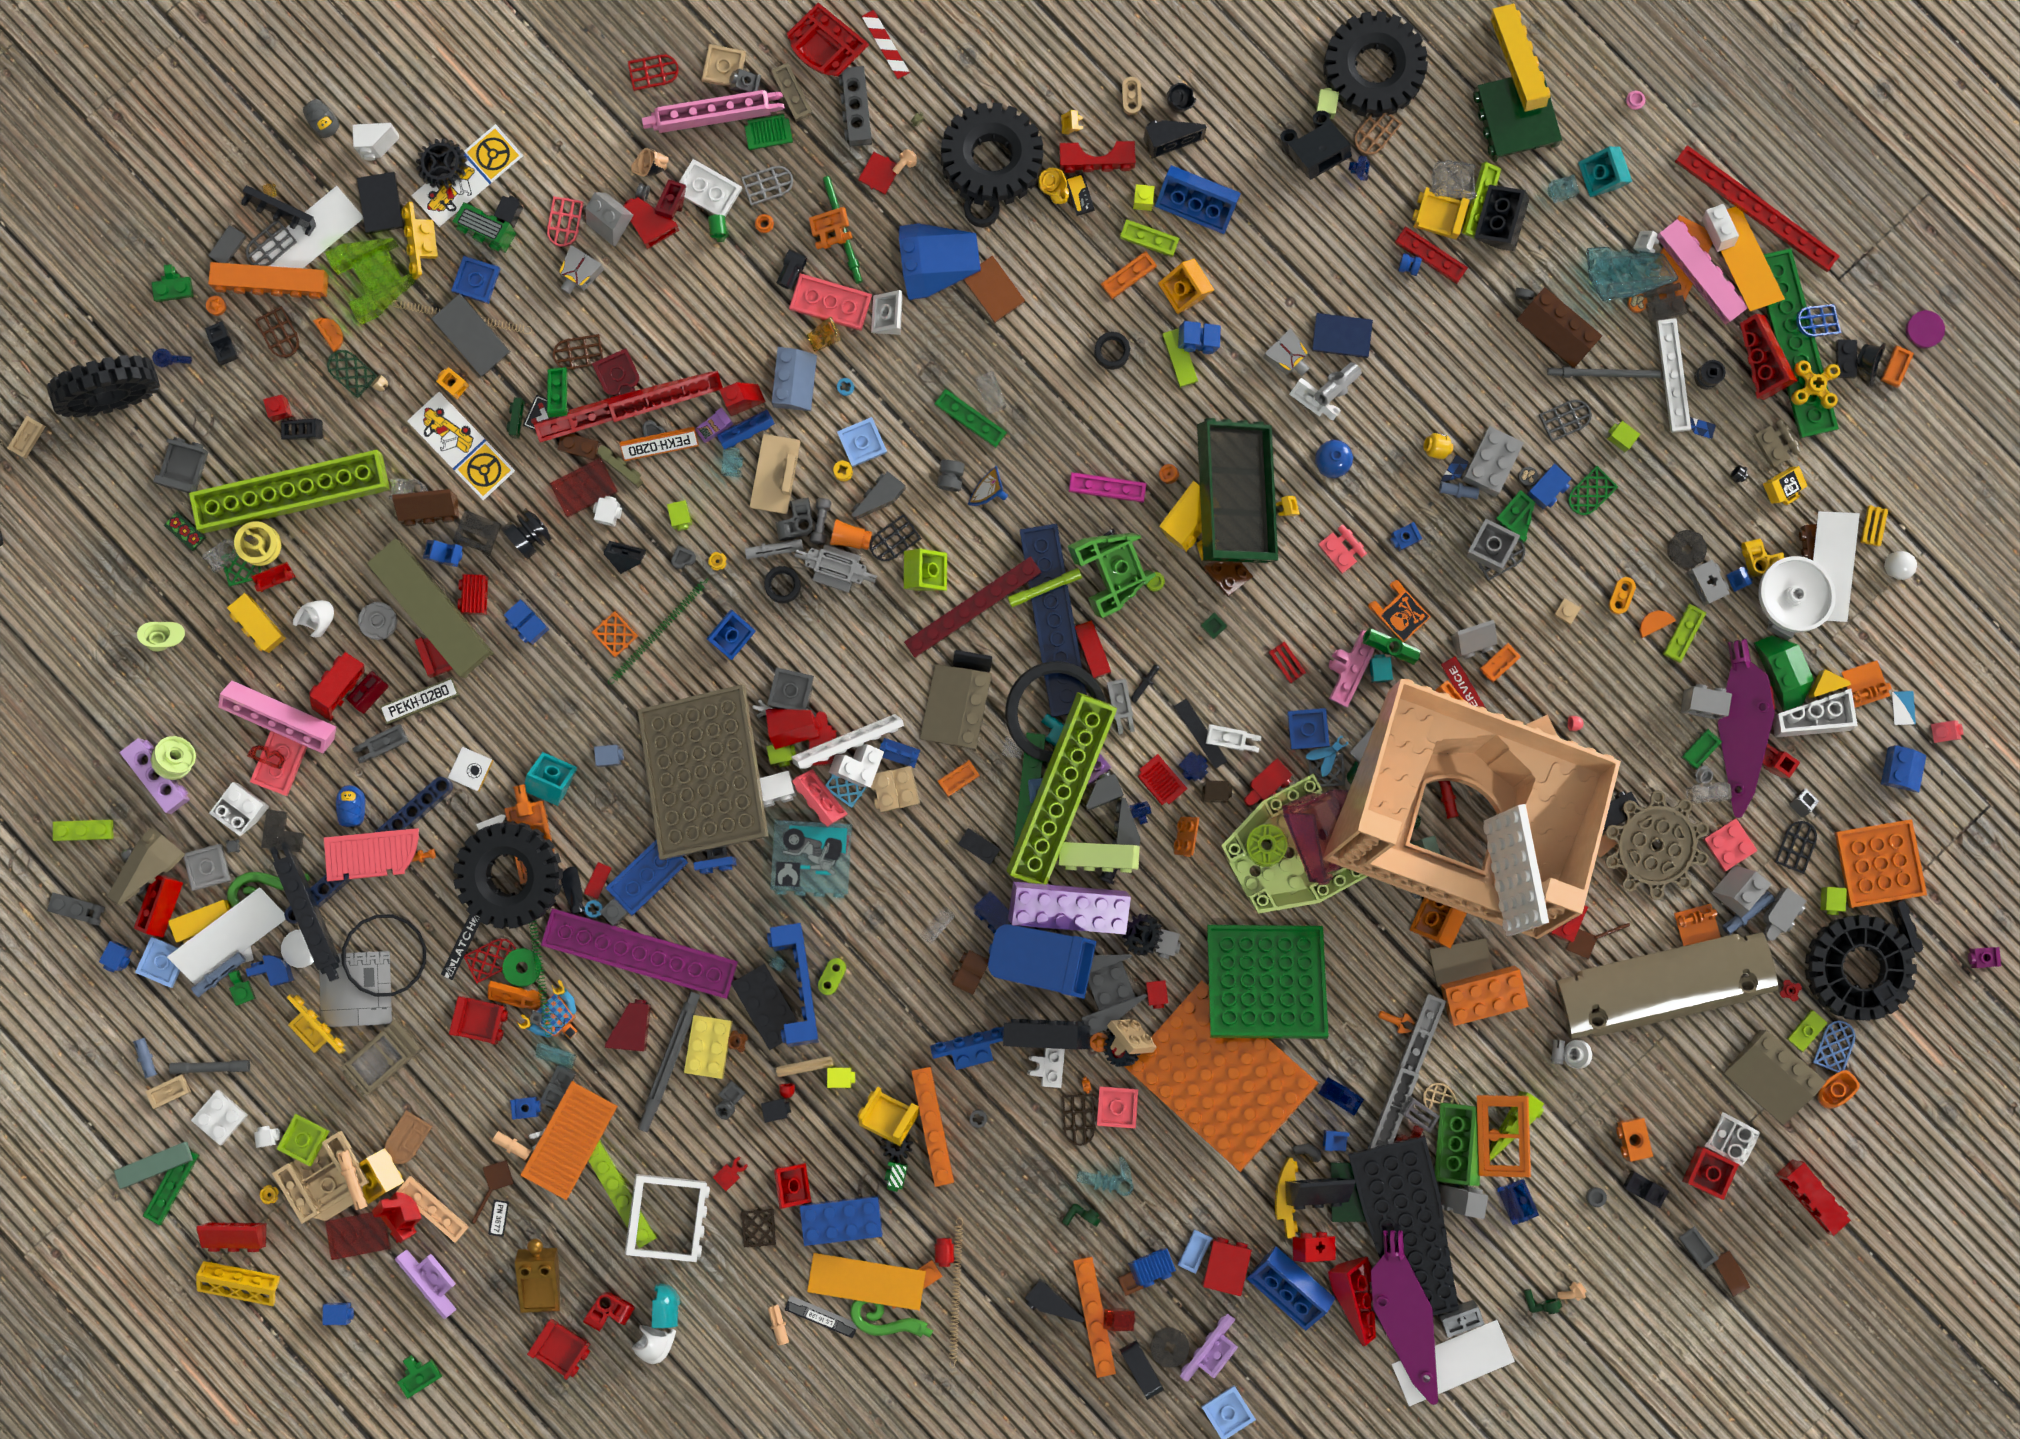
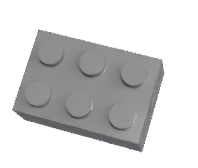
[1461,426,1524,497]

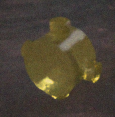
[262,183,277,197]

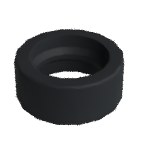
[964,197,1000,228]
[1094,332,1131,370]
[764,566,801,603]

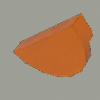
[313,318,343,353]
[1639,610,1676,638]

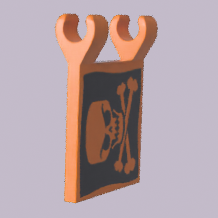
[1368,580,1430,643]

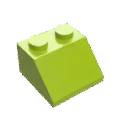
[903,549,947,591]

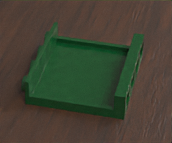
[1473,69,1562,162]

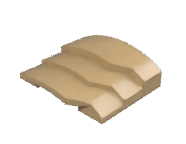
[272,1131,369,1224]

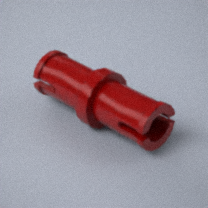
[1438,781,1459,819]

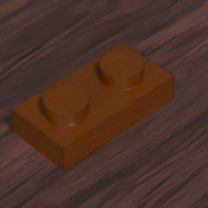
[557,433,600,461]

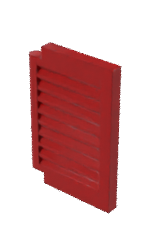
[1137,754,1188,805]

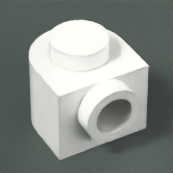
[254,1126,280,1148]

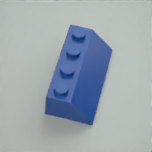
[1155,165,1241,234]
[1246,1246,1335,1331]

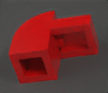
[1762,743,1800,778]
[372,1192,422,1230]

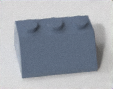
[772,347,817,411]

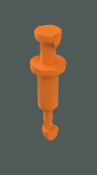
[411,849,436,863]

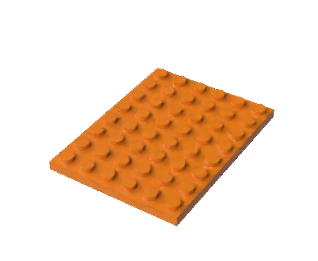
[1125,980,1319,1172]

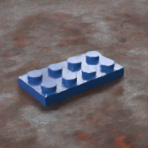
[606,839,689,916]

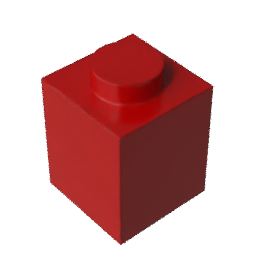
[263,394,292,422]
[1145,980,1168,1009]

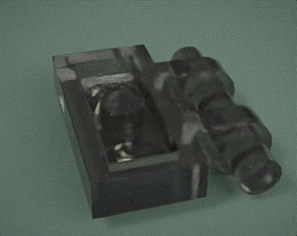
[1643,282,1688,323]

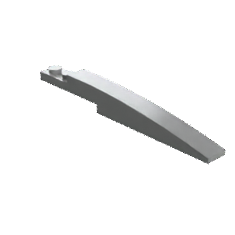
[1368,993,1446,1149]

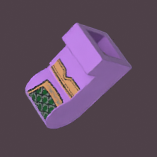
[695,407,734,443]

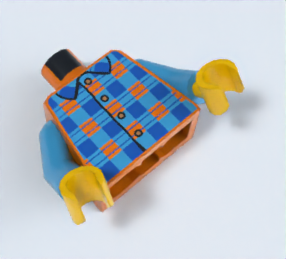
[516,980,578,1039]

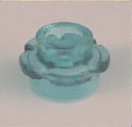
[768,956,787,973]

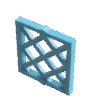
[825,774,867,808]

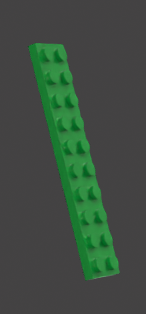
[1763,248,1839,439]

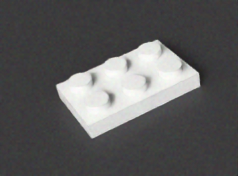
[679,159,742,217]

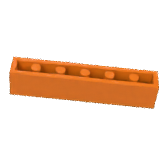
[208,262,329,299]
[912,1066,954,1187]

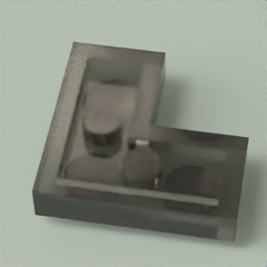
[261,809,304,852]

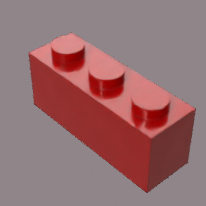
[134,875,183,937]

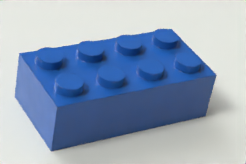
[800,1195,883,1246]

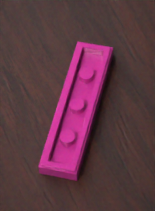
[1069,472,1146,503]

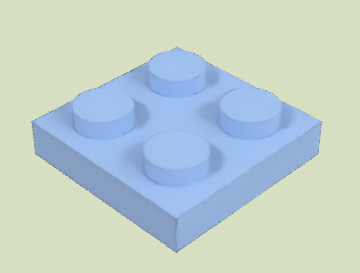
[837,417,887,467]
[135,937,180,988]
[1201,1385,1256,1439]

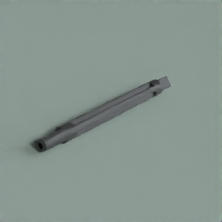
[637,991,700,1133]

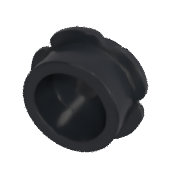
[1730,465,1748,483]

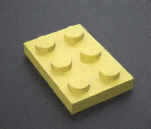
[684,1015,732,1079]

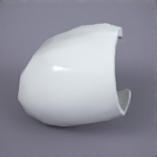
[293,600,334,637]

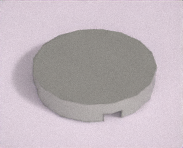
[358,602,398,640]

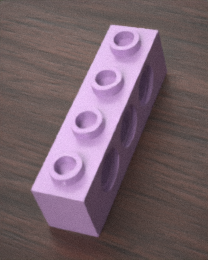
[119,738,190,814]

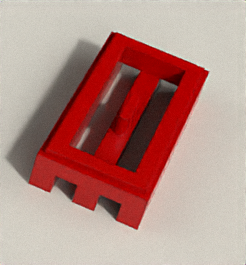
[1268,641,1306,684]

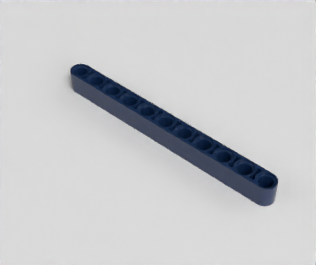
[284,777,453,924]

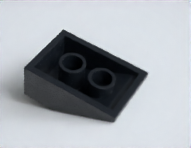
[1143,120,1207,159]

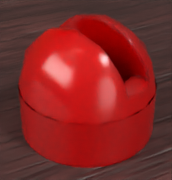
[779,1083,795,1098]

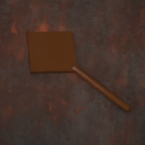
[1566,923,1630,959]
[472,1160,514,1223]

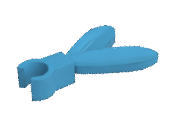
[1306,736,1348,777]

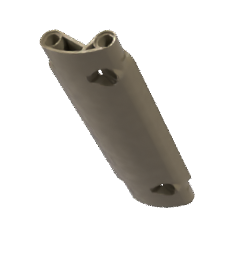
[1555,932,1778,1040]

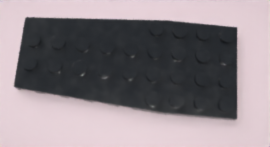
[1348,1135,1459,1316]

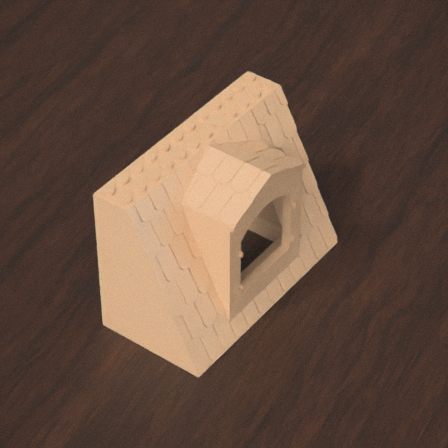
[1322,679,1621,939]

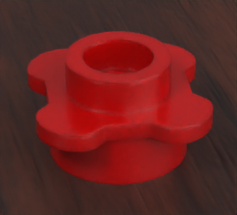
[1780,980,1802,1002]

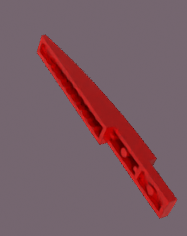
[533,370,723,443]

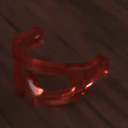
[247,745,285,770]

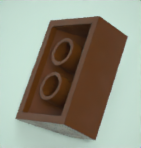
[392,489,459,526]

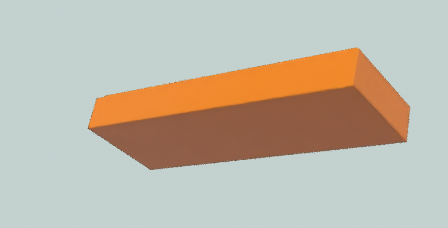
[1101,251,1157,300]

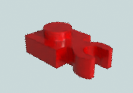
[712,1156,748,1191]

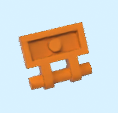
[809,207,852,249]

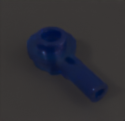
[152,348,192,368]

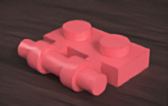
[1318,525,1367,574]

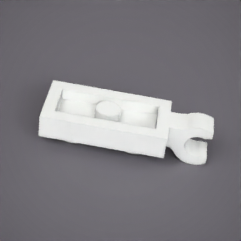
[1289,378,1341,420]

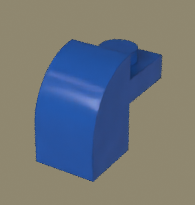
[423,540,463,567]
[246,955,294,986]

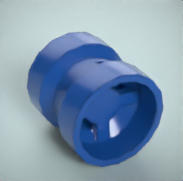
[1398,253,1422,276]

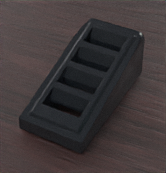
[281,418,323,440]

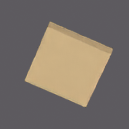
[701,44,746,87]

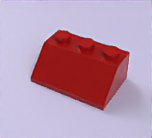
[196,1222,267,1252]

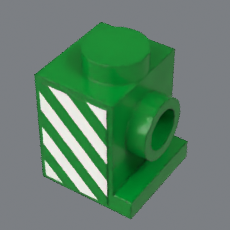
[884,1161,908,1192]

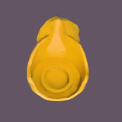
[1038,168,1069,204]

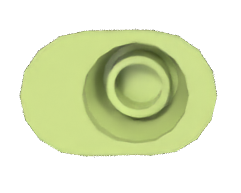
[137,622,185,652]

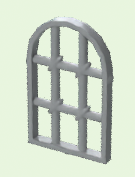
[741,166,793,206]

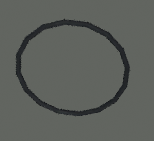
[342,914,426,997]

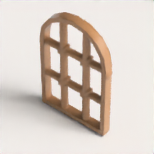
[1354,113,1402,155]

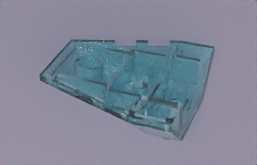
[1586,247,1678,301]

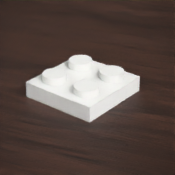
[191,1090,248,1146]

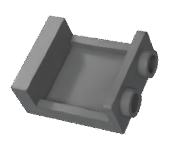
[153,437,209,493]

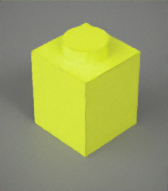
[1133,184,1155,211]
[827,1067,855,1088]

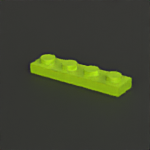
[1462,162,1501,239]

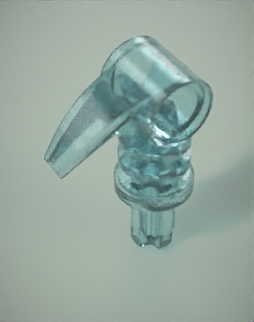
[1076,1156,1134,1196]

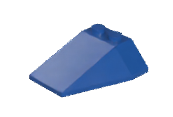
[899,223,981,300]

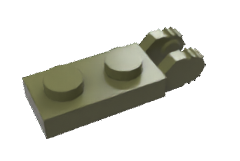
[597,446,643,488]

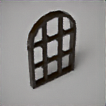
[1062,1094,1096,1146]

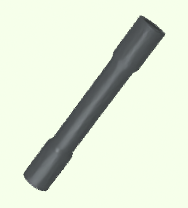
[169,1060,251,1075]

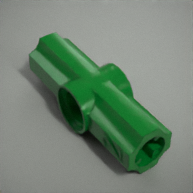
[1363,628,1420,665]

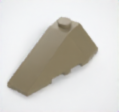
[107,828,185,906]

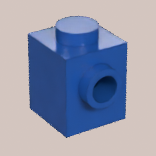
[99,941,133,973]

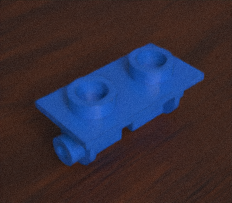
[880,738,920,768]

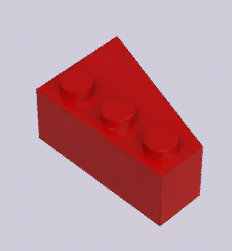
[309,652,365,722]

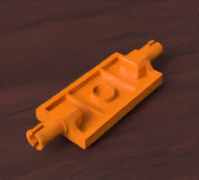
[504,784,555,884]

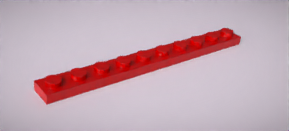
[1675,145,1840,272]

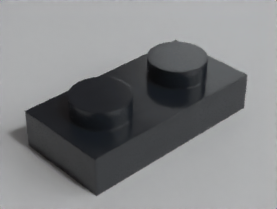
[1836,339,1857,379]
[958,828,1000,865]

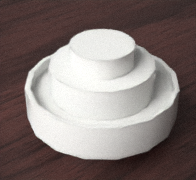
[1564,1040,1592,1069]

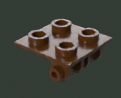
[1204,548,1253,597]

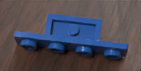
[930,1027,1004,1070]

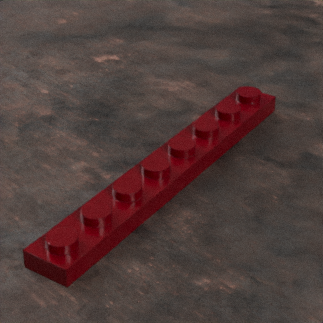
[904,556,1042,658]

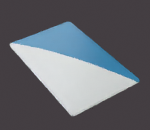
[1892,691,1916,725]

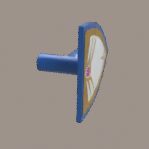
[967,466,1008,506]

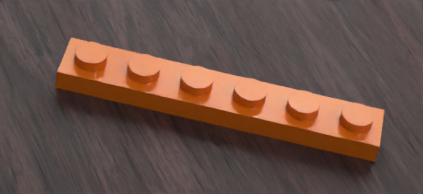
[1073,1256,1116,1378]

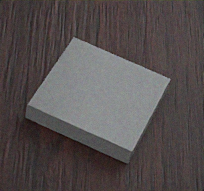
[184,844,231,891]

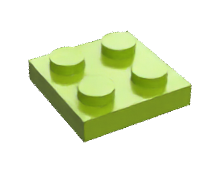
[277,1114,330,1166]

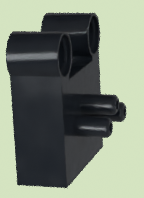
[1280,111,1352,180]

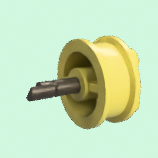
[234,521,282,566]

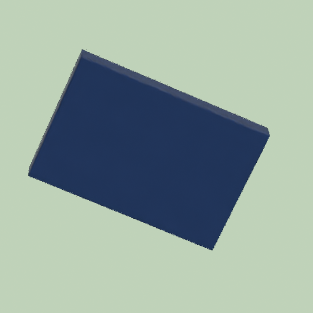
[1312,313,1373,358]

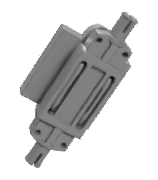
[795,544,877,593]

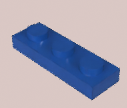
[717,410,775,450]

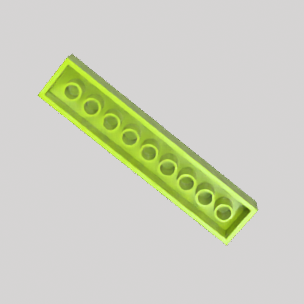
[189,450,390,534]
[1006,692,1117,884]

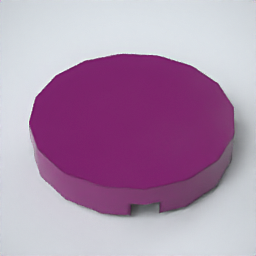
[1906,310,1945,349]

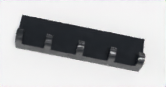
[241,185,316,236]

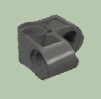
[775,497,813,541]

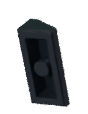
[953,650,992,672]

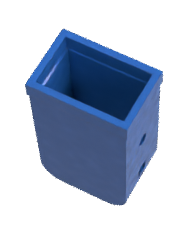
[988,924,1096,999]

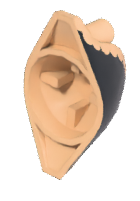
[631,148,668,177]

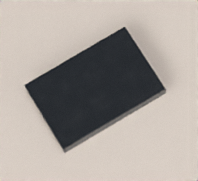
[357,172,404,234]

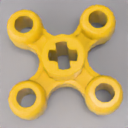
[1791,360,1840,409]

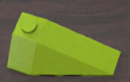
[1489,1091,1544,1161]

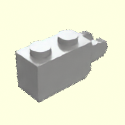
[1763,888,1806,941]

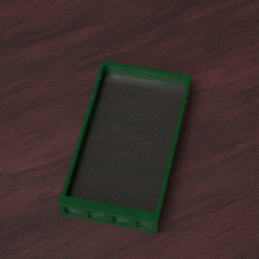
[1197,418,1278,563]

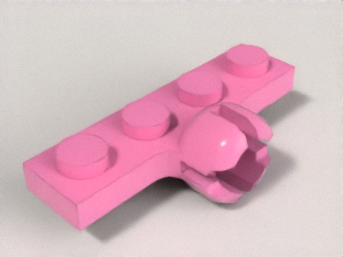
[1329,630,1375,707]

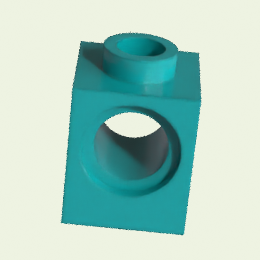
[1369,654,1393,683]

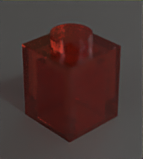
[1103,1308,1135,1331]

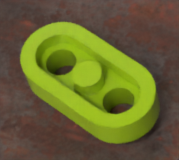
[818,958,846,995]

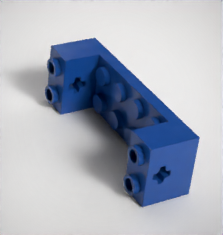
[767,923,819,1047]

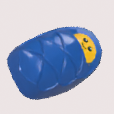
[336,785,366,827]

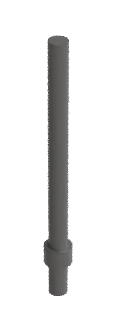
[1547,366,1661,378]

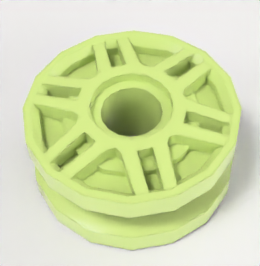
[151,736,196,780]

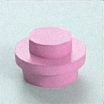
[1626,91,1645,110]

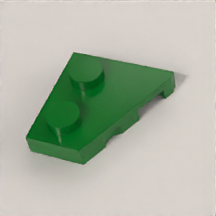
[1495,490,1535,543]

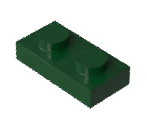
[506,397,525,439]

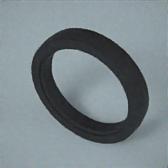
[1005,661,1106,763]

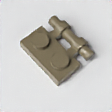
[1753,419,1802,468]

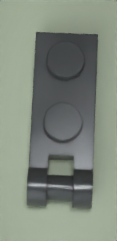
[47,892,105,926]

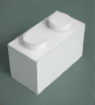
[1702,204,1739,252]

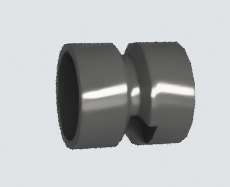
[937,460,965,492]

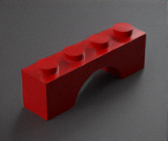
[1059,141,1136,173]

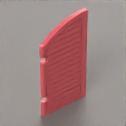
[324,828,419,882]

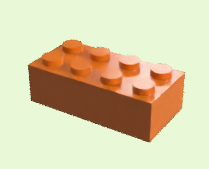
[1440,965,1529,1026]

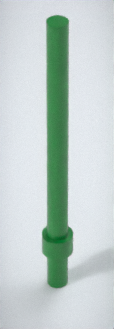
[823,176,863,284]

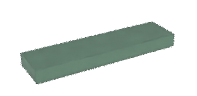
[114,1142,193,1189]

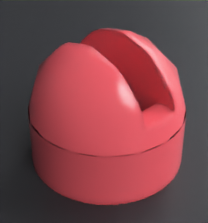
[1568,716,1584,731]

